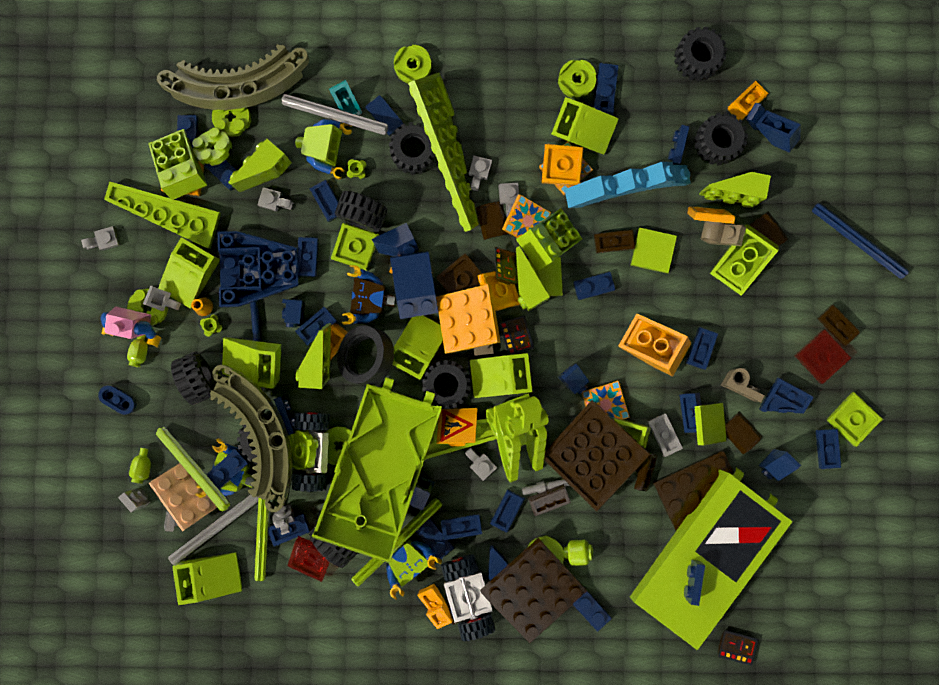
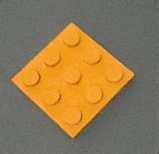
[436,284,501,354]

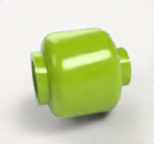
[564,540,593,566]

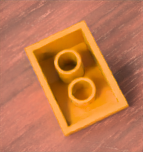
[619,314,691,376]

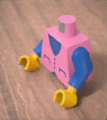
[100,307,161,347]

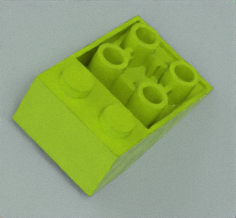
[551,97,619,155]
[148,129,207,200]
[228,139,292,192]
[699,172,771,208]
[516,208,582,271]
[158,237,220,309]
[392,315,443,380]
[222,337,281,389]
[470,353,532,398]
[172,552,242,605]

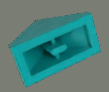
[329,80,362,115]

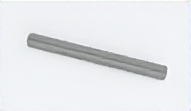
[282,94,388,135]
[168,494,259,565]

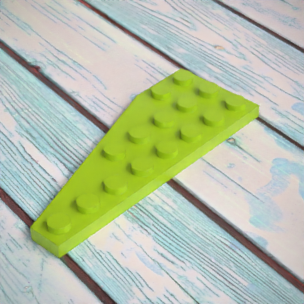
[408,73,479,232]

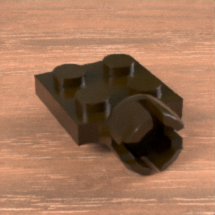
[436,253,482,294]

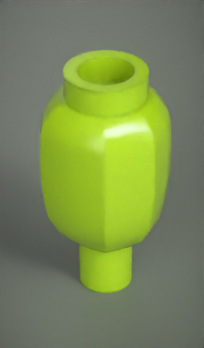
[127,335,148,367]
[129,448,151,484]

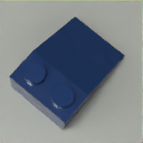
[390,251,438,319]

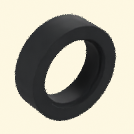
[337,326,394,386]

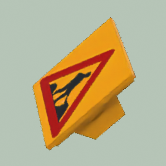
[437,408,478,447]

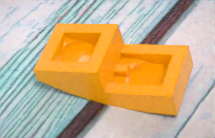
[417,584,453,629]

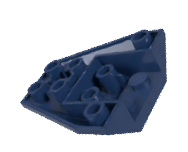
[218,231,298,308]

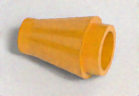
[191,297,213,316]

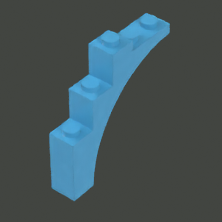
[565,162,691,208]

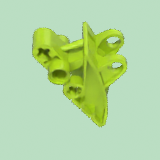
[486,394,549,483]

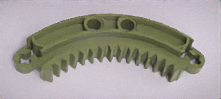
[157,44,309,110]
[210,365,292,512]

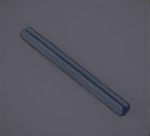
[812,203,909,279]

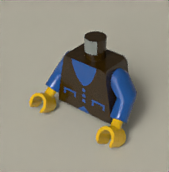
[342,265,396,325]

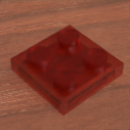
[794,330,851,384]
[287,536,330,582]

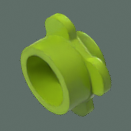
[347,159,366,179]
[200,315,222,337]

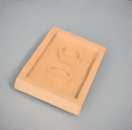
[149,463,217,532]

